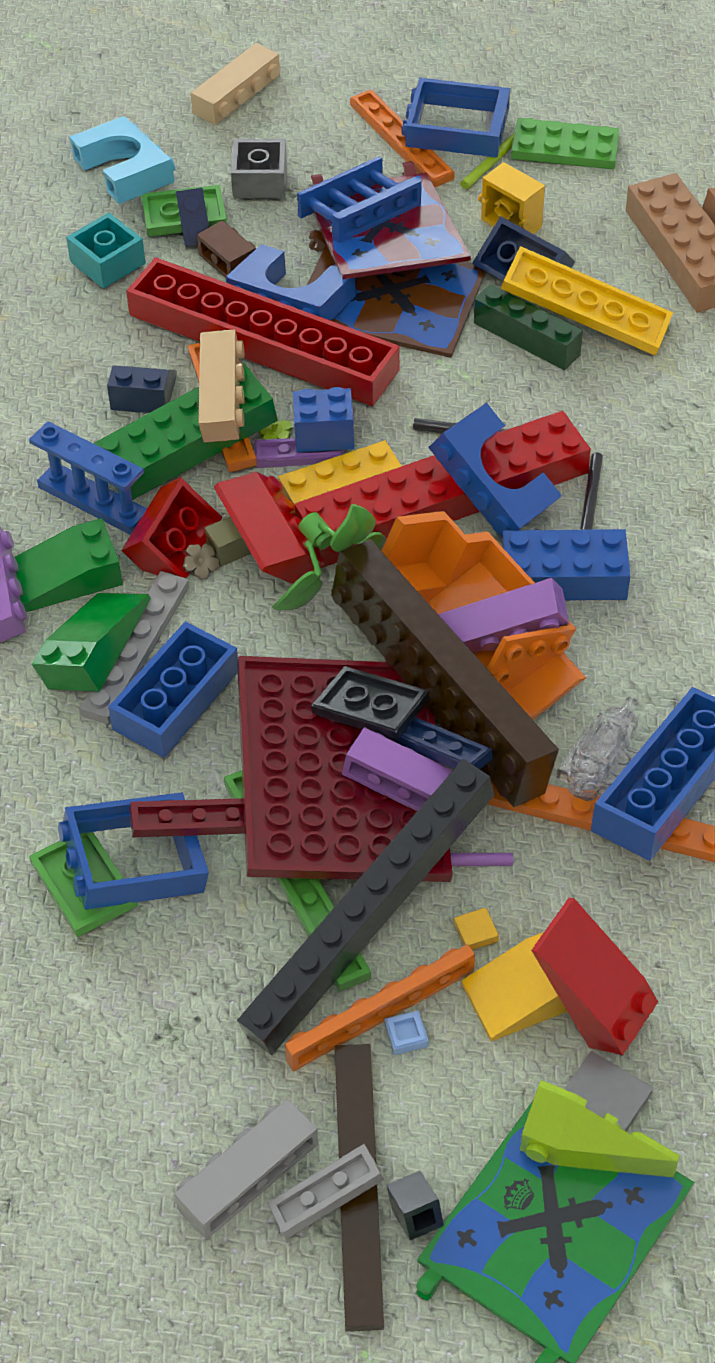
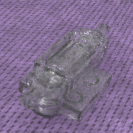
[556,697,639,801]

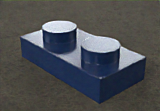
[175,187,209,246]

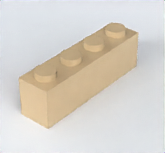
[191,43,280,125]
[199,329,245,443]

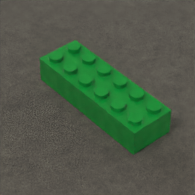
[93,362,278,500]

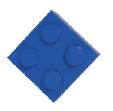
[293,387,354,452]

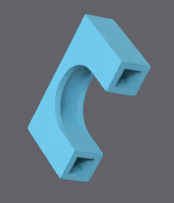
[69,116,175,204]

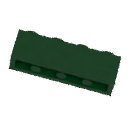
[473,284,583,371]

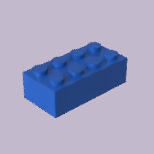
[502,529,630,601]
[108,621,238,758]

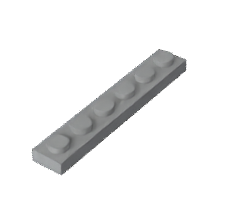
[79,571,189,725]

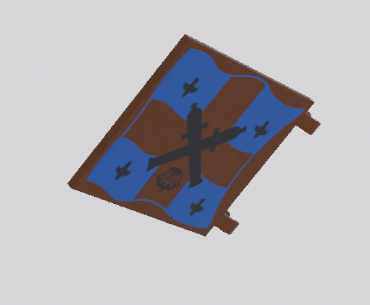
[307,230,486,358]

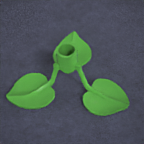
[272,504,386,610]

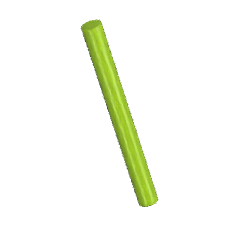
[460,132,515,190]

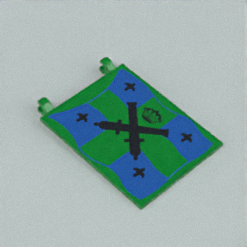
[416,1099,695,1363]

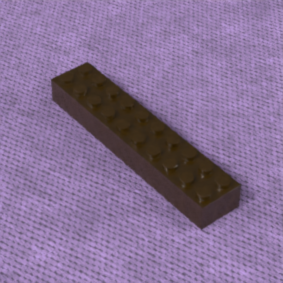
[331,539,559,807]

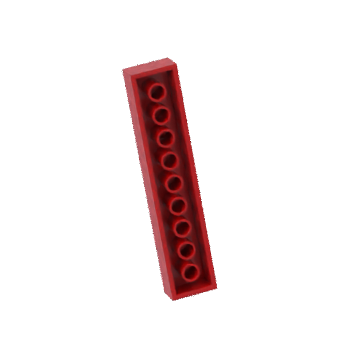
[126,257,400,406]
[294,410,591,569]

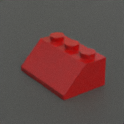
[121,477,222,578]

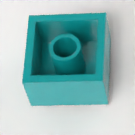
[66,212,146,289]

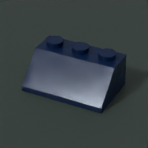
[472,216,575,281]

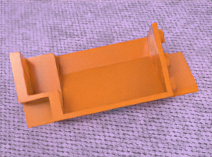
[382,511,586,720]

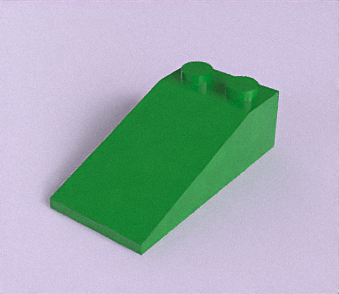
[15,518,123,612]
[31,593,151,692]

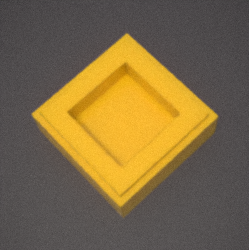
[454,908,499,950]

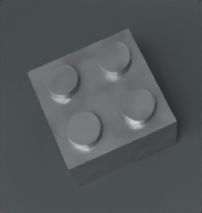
[231,139,287,199]

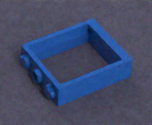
[401,77,510,158]
[58,792,209,910]

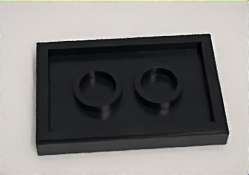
[311,666,430,740]

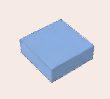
[384,1010,429,1055]

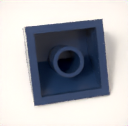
[107,365,177,413]

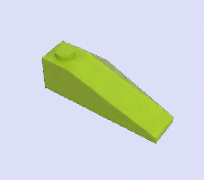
[520,1080,680,1178]

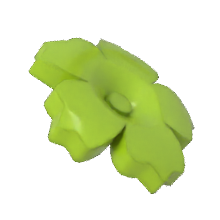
[258,416,292,440]

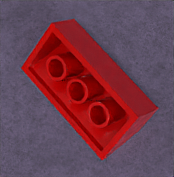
[214,472,324,584]

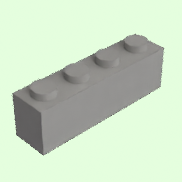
[174,1099,319,1240]

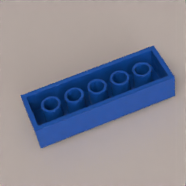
[591,687,715,861]

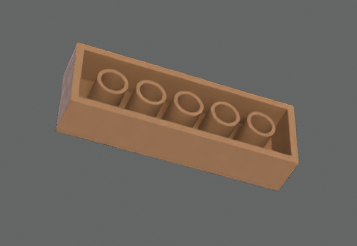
[625,173,715,313]

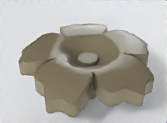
[182,543,219,580]

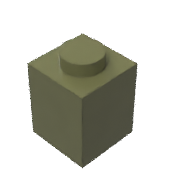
[204,517,251,567]

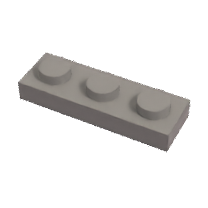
[267,1144,384,1239]

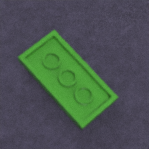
[511,118,619,170]

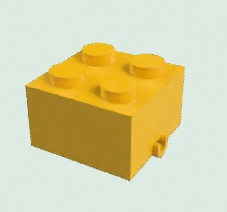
[478,162,545,234]

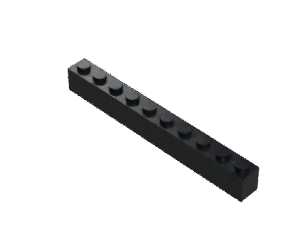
[237,759,495,1056]

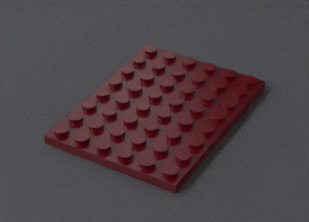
[237,656,453,882]

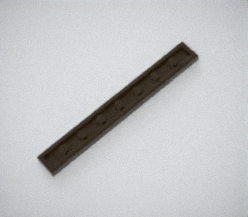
[335,1044,384,1332]

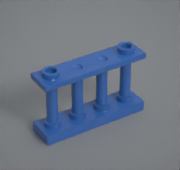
[297,156,422,243]
[29,421,147,535]

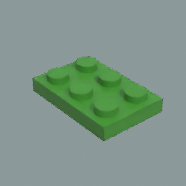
[142,185,227,237]
[29,832,138,937]

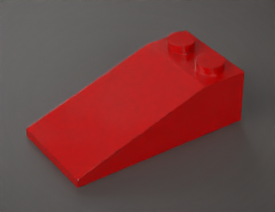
[531,897,658,1056]

